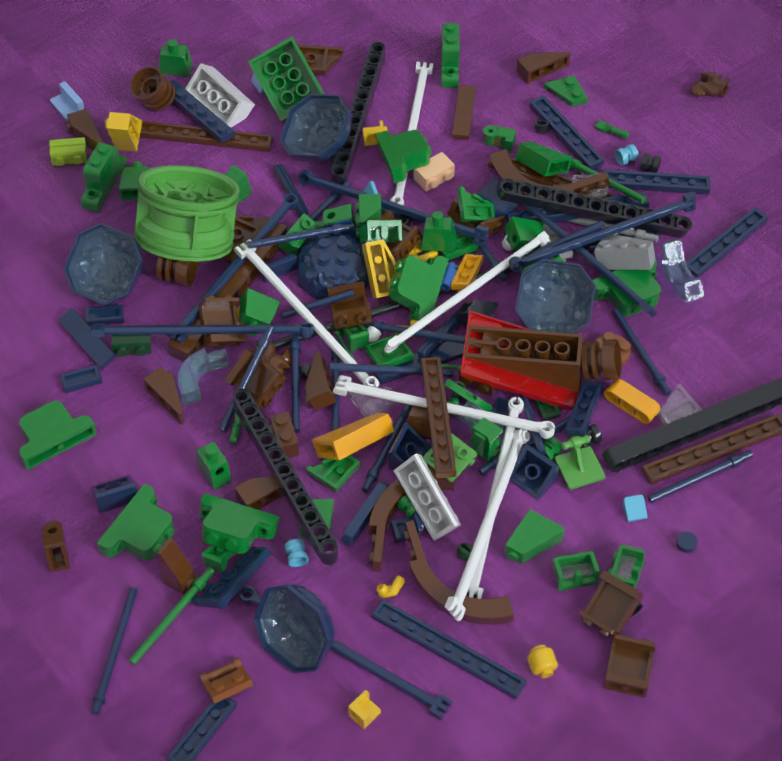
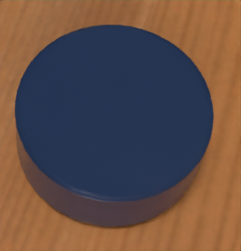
[676,532,698,553]

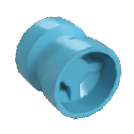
[615,144,639,166]
[285,539,309,567]

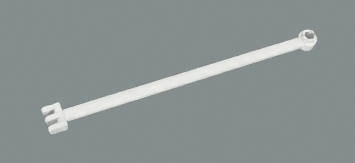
[390,61,434,205]
[384,231,550,353]
[234,239,379,388]
[333,375,555,439]
[467,397,524,599]
[445,429,530,621]

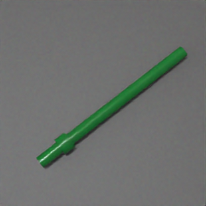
[570,159,646,204]
[128,567,215,665]

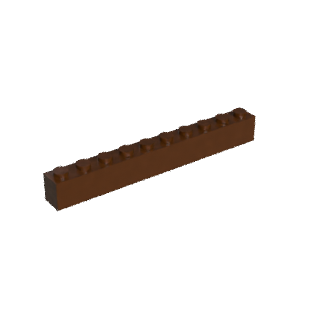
[168,218,287,364]

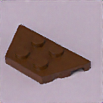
[298,45,344,75]
[224,215,270,264]

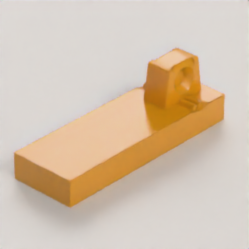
[451,254,483,293]

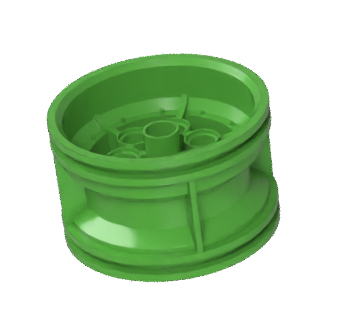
[134,165,240,261]

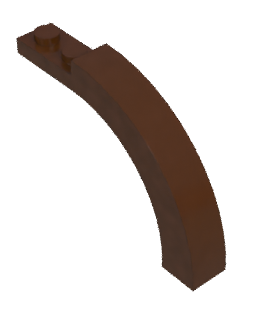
[490,149,610,203]
[369,465,455,572]
[403,520,514,625]

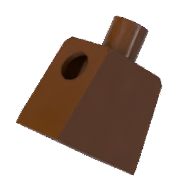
[41,520,71,572]

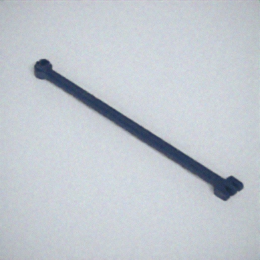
[298,170,489,246]
[506,188,657,317]
[509,192,696,273]
[165,193,298,343]
[91,323,314,338]
[239,586,453,720]

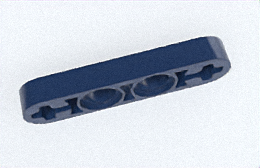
[342,481,389,546]

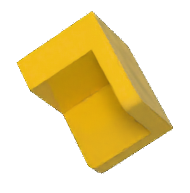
[348,690,381,729]

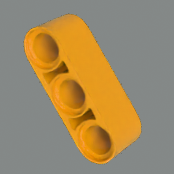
[604,379,661,424]

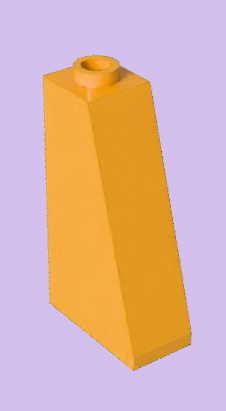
[312,413,394,460]

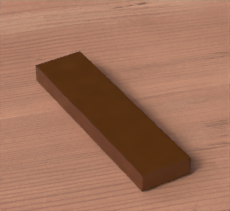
[452,85,476,140]

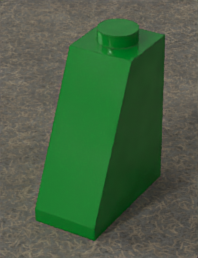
[516,142,573,176]
[504,509,565,564]

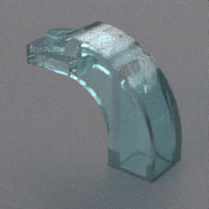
[661,239,704,302]
[178,348,229,405]

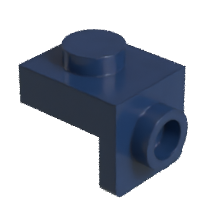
[390,513,423,542]

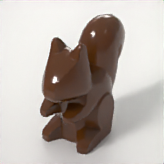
[689,72,730,98]
[255,340,292,374]

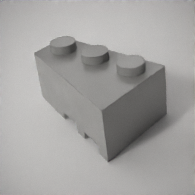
[594,235,656,270]

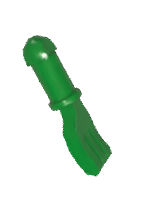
[594,120,629,139]
[230,411,241,444]

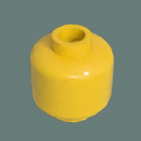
[527,645,558,678]

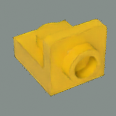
[363,120,387,146]

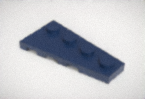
[191,547,271,609]

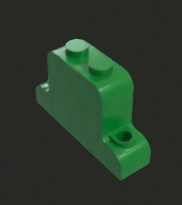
[441,22,460,88]
[375,130,432,183]
[81,142,127,213]
[388,255,449,326]
[592,259,661,317]
[19,401,97,470]
[97,483,175,560]
[200,493,280,554]

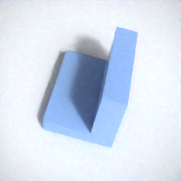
[50,81,84,121]

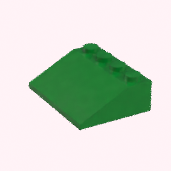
[248,36,325,122]

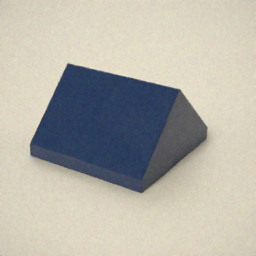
[476,174,518,218]
[388,422,432,470]
[510,444,559,499]
[92,475,137,513]

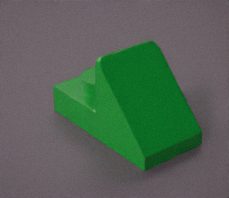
[341,324,369,352]
[202,545,235,573]

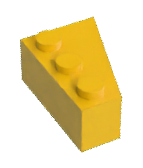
[105,112,143,152]
[362,240,396,299]

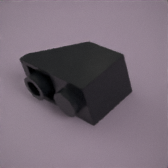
[455,300,499,330]

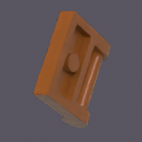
[199,657,253,704]

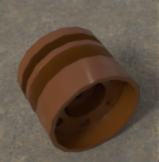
[130,66,176,112]
[156,256,199,287]
[581,339,622,381]

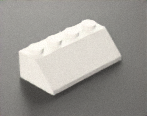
[185,63,255,127]
[394,454,461,541]

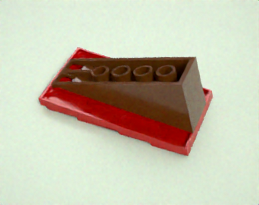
[461,310,583,411]

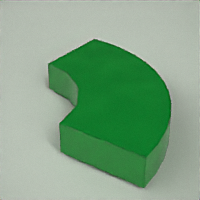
[444,379,493,412]

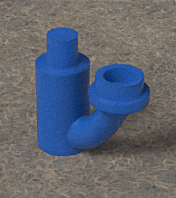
[440,262,456,291]

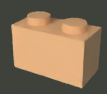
[414,152,455,192]

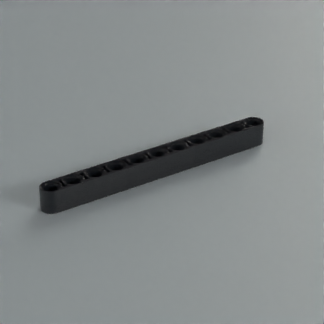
[331,42,385,185]
[497,178,692,238]
[602,378,782,472]
[232,388,338,565]

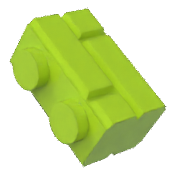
[50,137,87,166]

